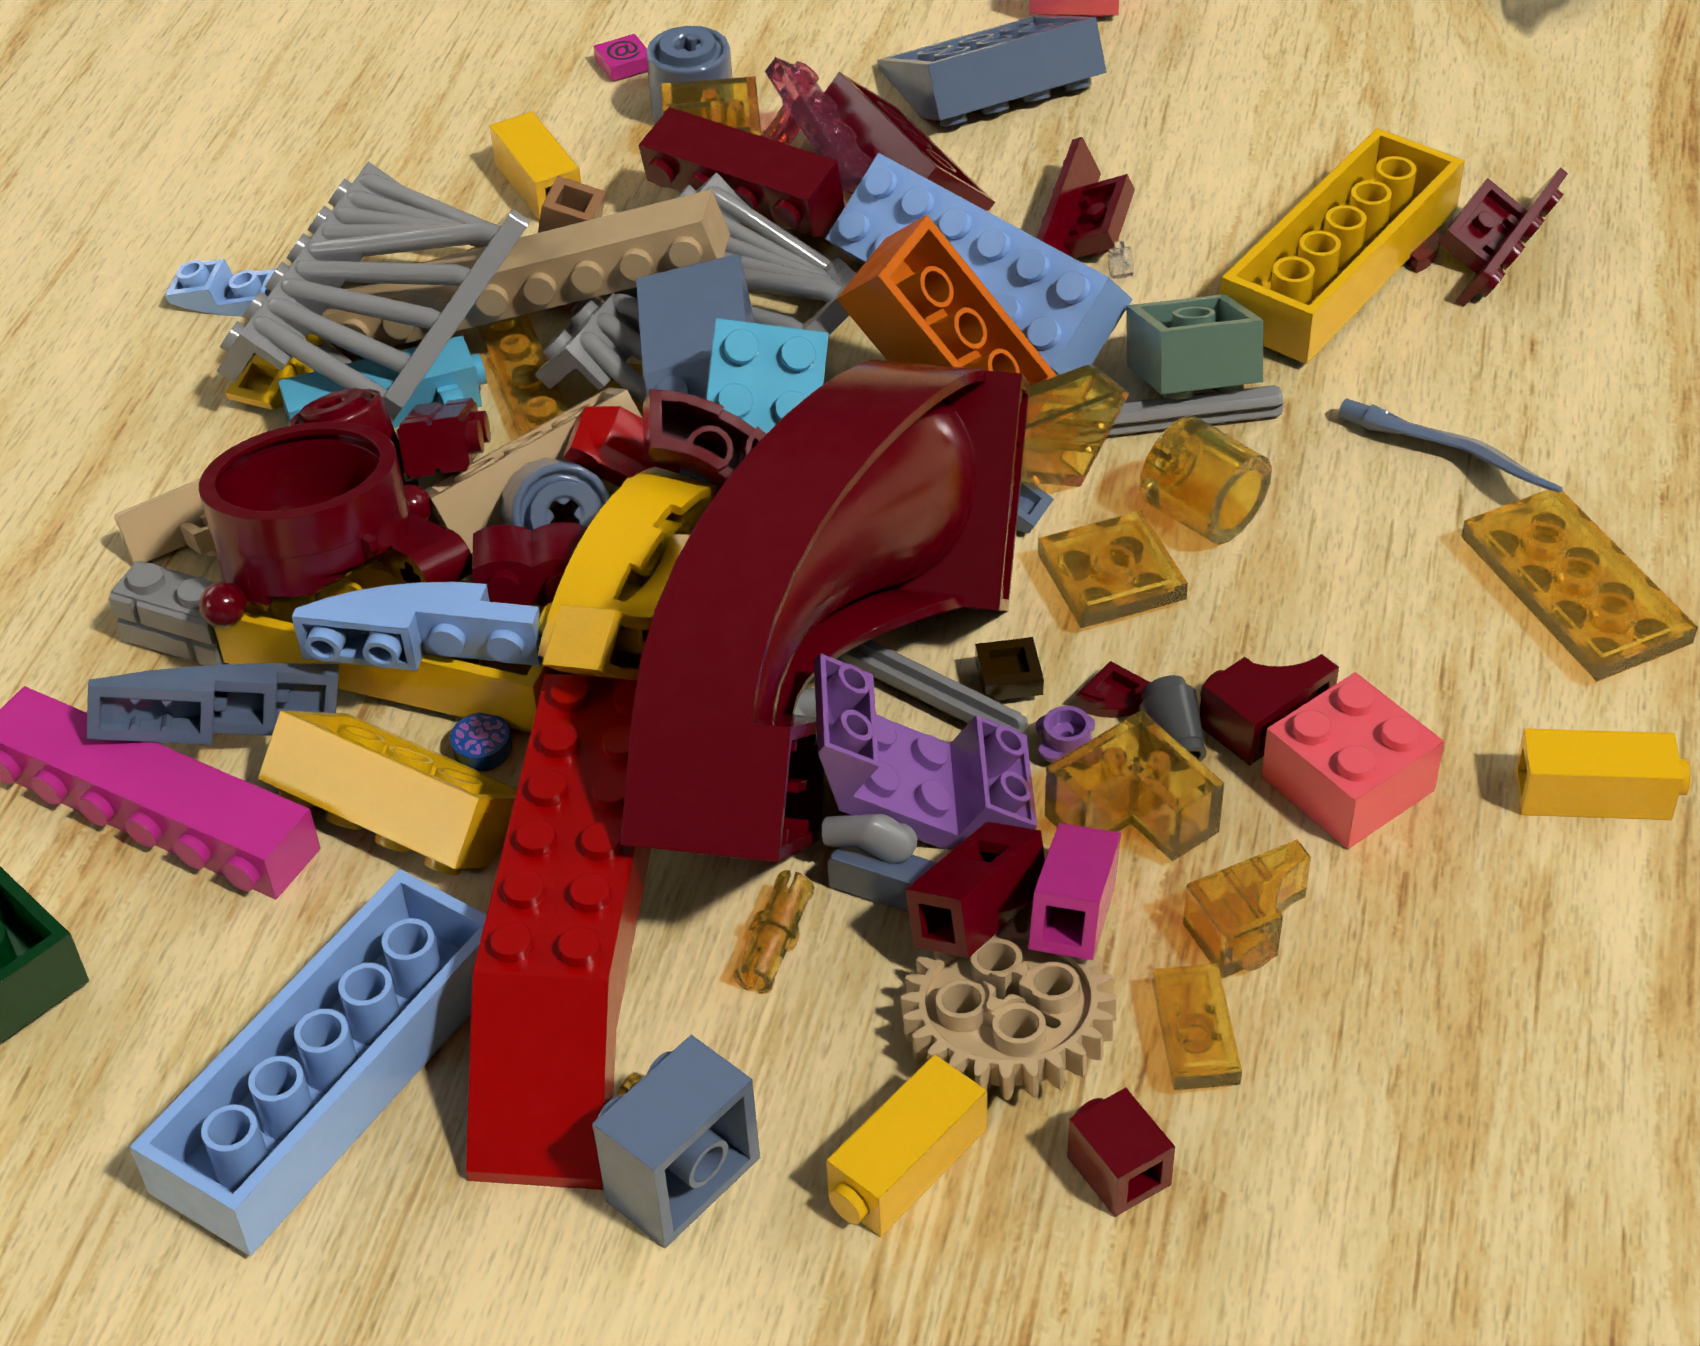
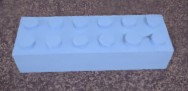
[825,153,1132,388]
[130,869,487,1256]

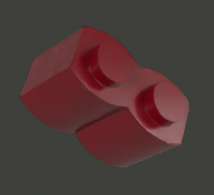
[472,522,588,606]

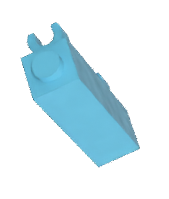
[278,335,487,429]

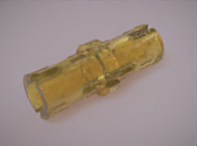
[733,870,815,994]

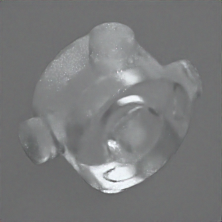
[1108,240,1134,284]

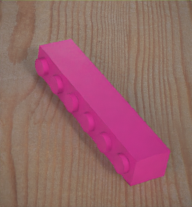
[0,686,321,900]

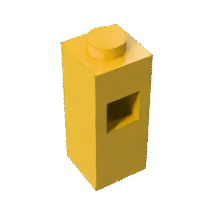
[489,111,581,221]
[1515,728,1690,820]
[826,1054,987,1237]

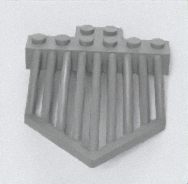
[217,161,531,420]
[534,172,856,406]

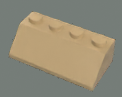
[424,387,642,554]

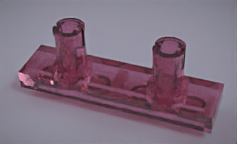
[761,57,873,195]

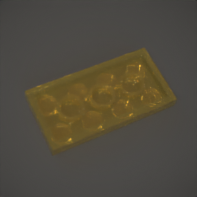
[1461,490,1698,682]

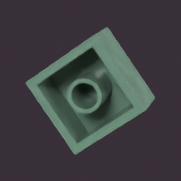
[1126,294,1263,399]

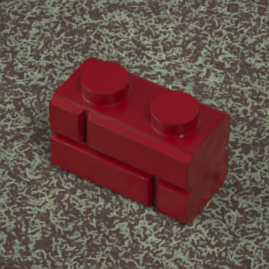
[397,397,491,478]

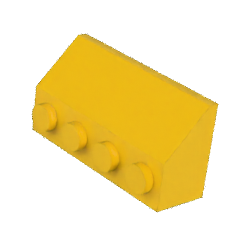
[258,710,517,875]

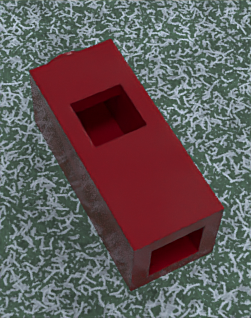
[905,821,1045,958]

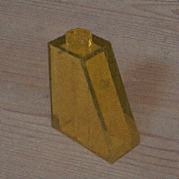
[1021,365,1129,487]

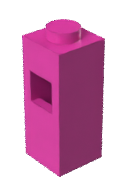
[1028,823,1121,960]

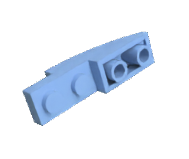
[292,582,543,671]

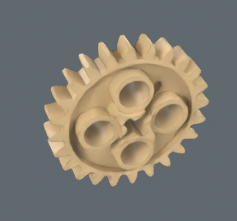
[901,920,1116,1100]

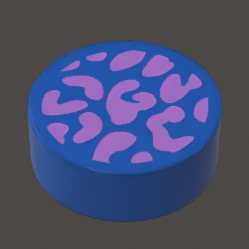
[450,713,512,771]

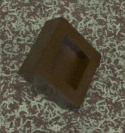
[975,637,1044,701]

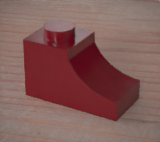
[1200,654,1339,766]

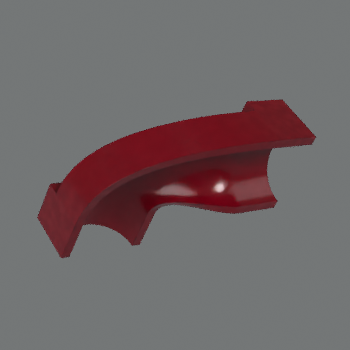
[620,360,1030,862]

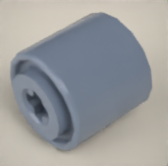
[646,26,735,125]
[500,458,611,531]

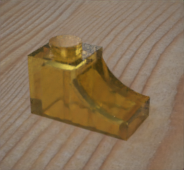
[1183,839,1311,979]

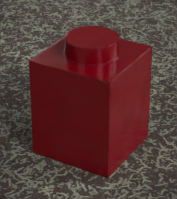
[1067,1087,1175,1217]

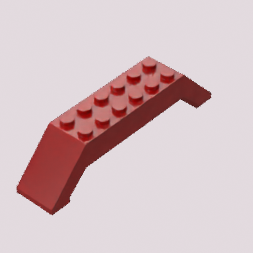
[466,674,651,1190]

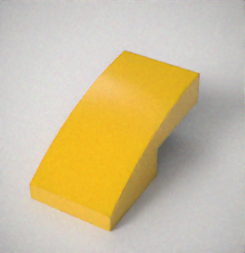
[225,333,324,410]

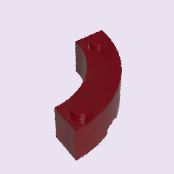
[643,389,766,490]

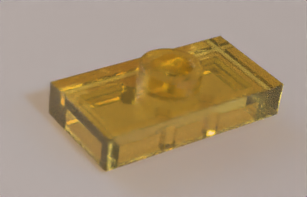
[1152,963,1242,1091]

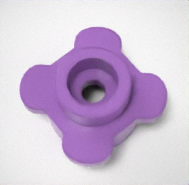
[1036,706,1098,762]

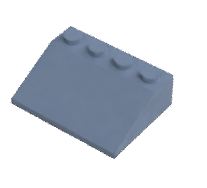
[877,15,1107,126]

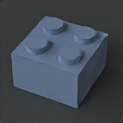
[592,1035,760,1248]

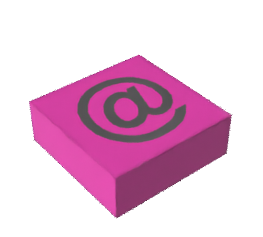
[593,34,648,82]

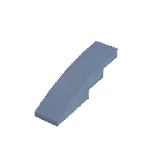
[87,663,339,745]

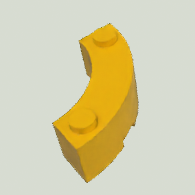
[538,467,717,657]
[542,534,690,680]

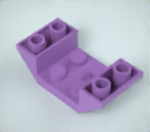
[814,653,1037,849]

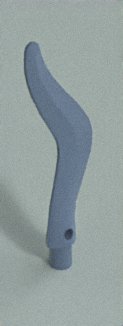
[1339,398,1563,492]

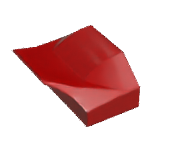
[563,406,681,487]

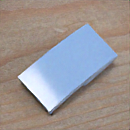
[165,259,276,316]

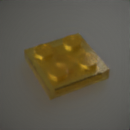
[1038,510,1188,628]

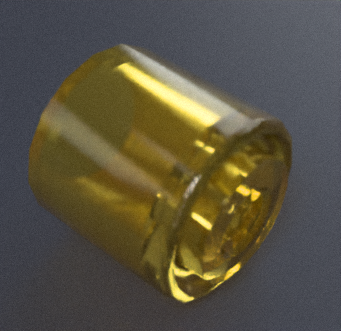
[1139,415,1272,545]

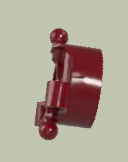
[198,421,472,628]

